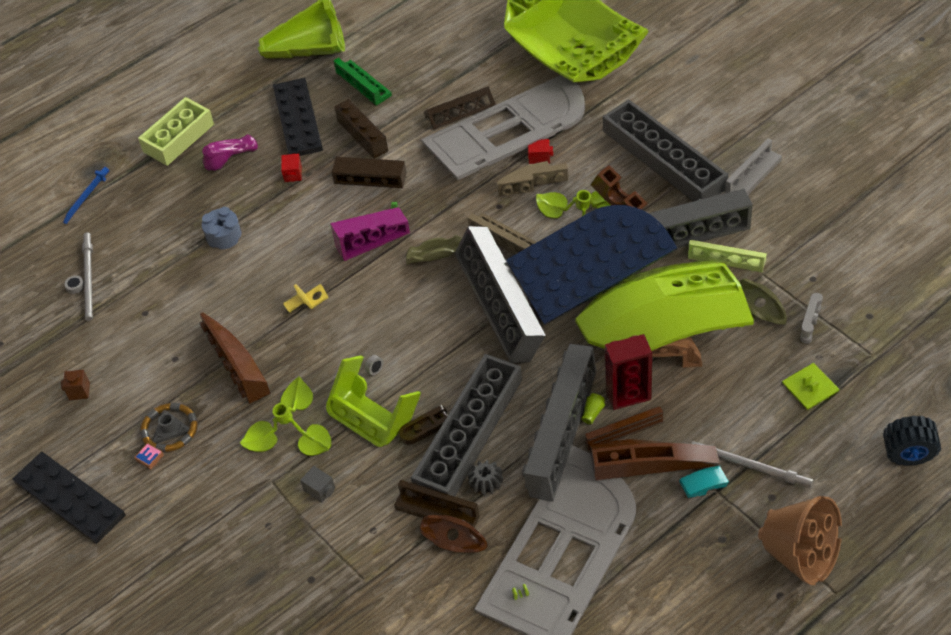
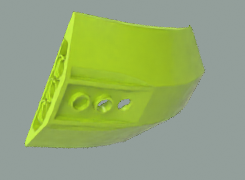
[504,0,648,82]
[575,260,754,351]

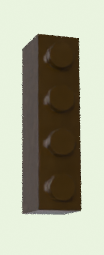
[334,99,388,159]
[332,157,407,188]

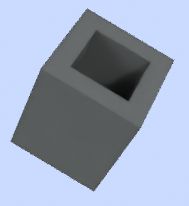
[300,466,335,503]

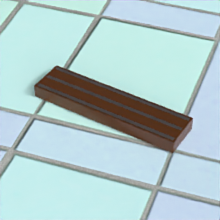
[585,406,663,451]

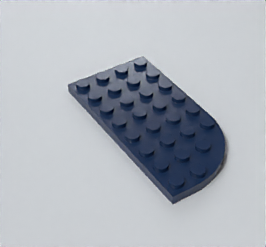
[506,205,677,326]

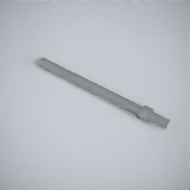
[82,233,93,321]
[691,441,813,488]

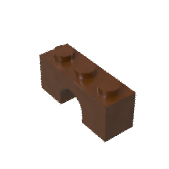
[590,165,648,210]

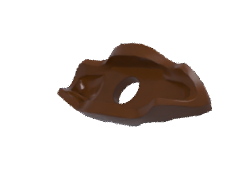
[419,515,488,553]

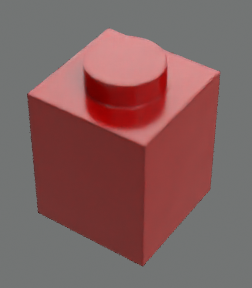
[528,139,553,164]
[281,153,302,182]

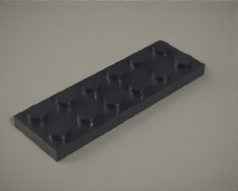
[273,77,323,156]
[12,451,126,544]

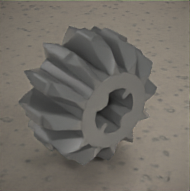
[468,460,503,495]

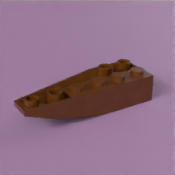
[199,313,271,404]
[589,439,720,481]

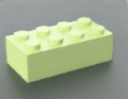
[138,97,214,166]

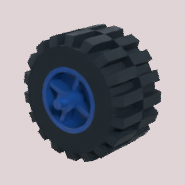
[883,416,941,466]

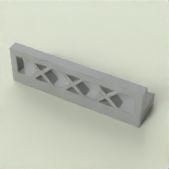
[725,138,782,195]

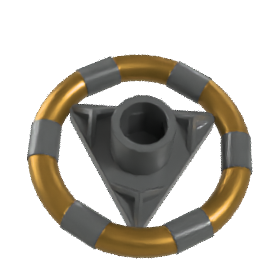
[140,403,198,452]

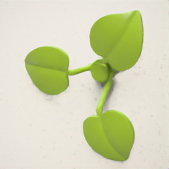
[536,190,610,219]
[240,376,332,456]

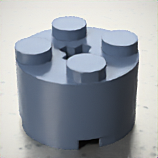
[202,207,242,249]

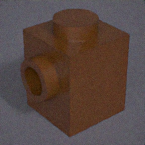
[61,370,90,401]

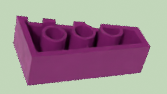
[330,207,410,261]

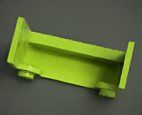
[326,356,421,447]

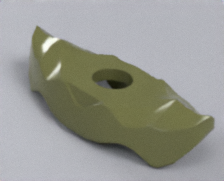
[406,235,462,265]
[739,278,787,325]

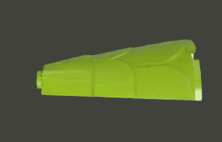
[258,0,345,58]

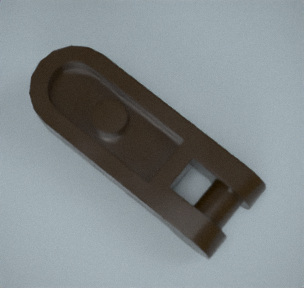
[399,405,448,445]

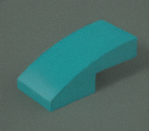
[679,466,729,498]

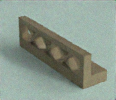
[467,213,536,255]

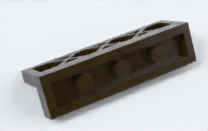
[423,86,496,130]
[394,480,480,528]

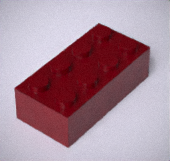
[605,334,652,410]

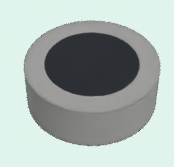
[65,276,84,294]
[365,355,383,375]

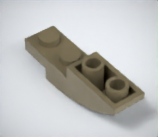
[497,161,568,196]

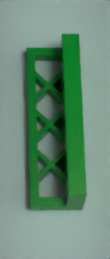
[333,57,392,106]

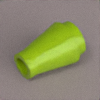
[581,393,605,425]

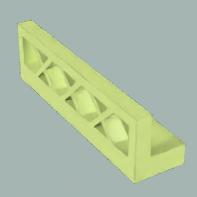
[688,240,767,272]

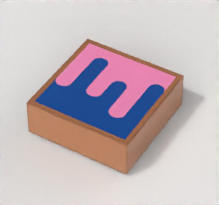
[134,443,164,470]

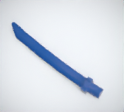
[63,167,109,224]

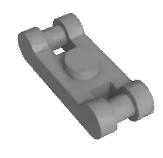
[800,293,823,344]

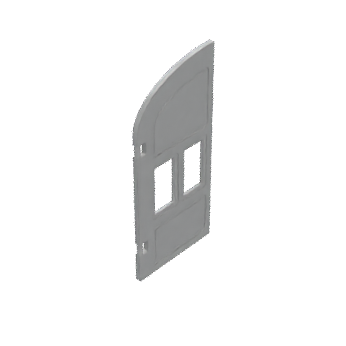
[421,75,585,180]
[474,445,636,635]

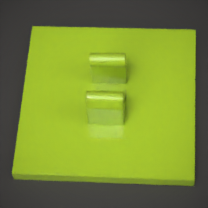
[782,363,840,410]

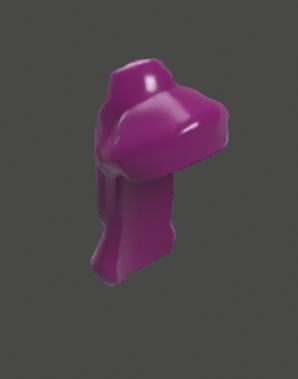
[202,134,258,171]

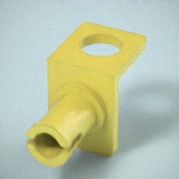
[283,284,328,313]

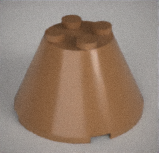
[758,496,842,585]

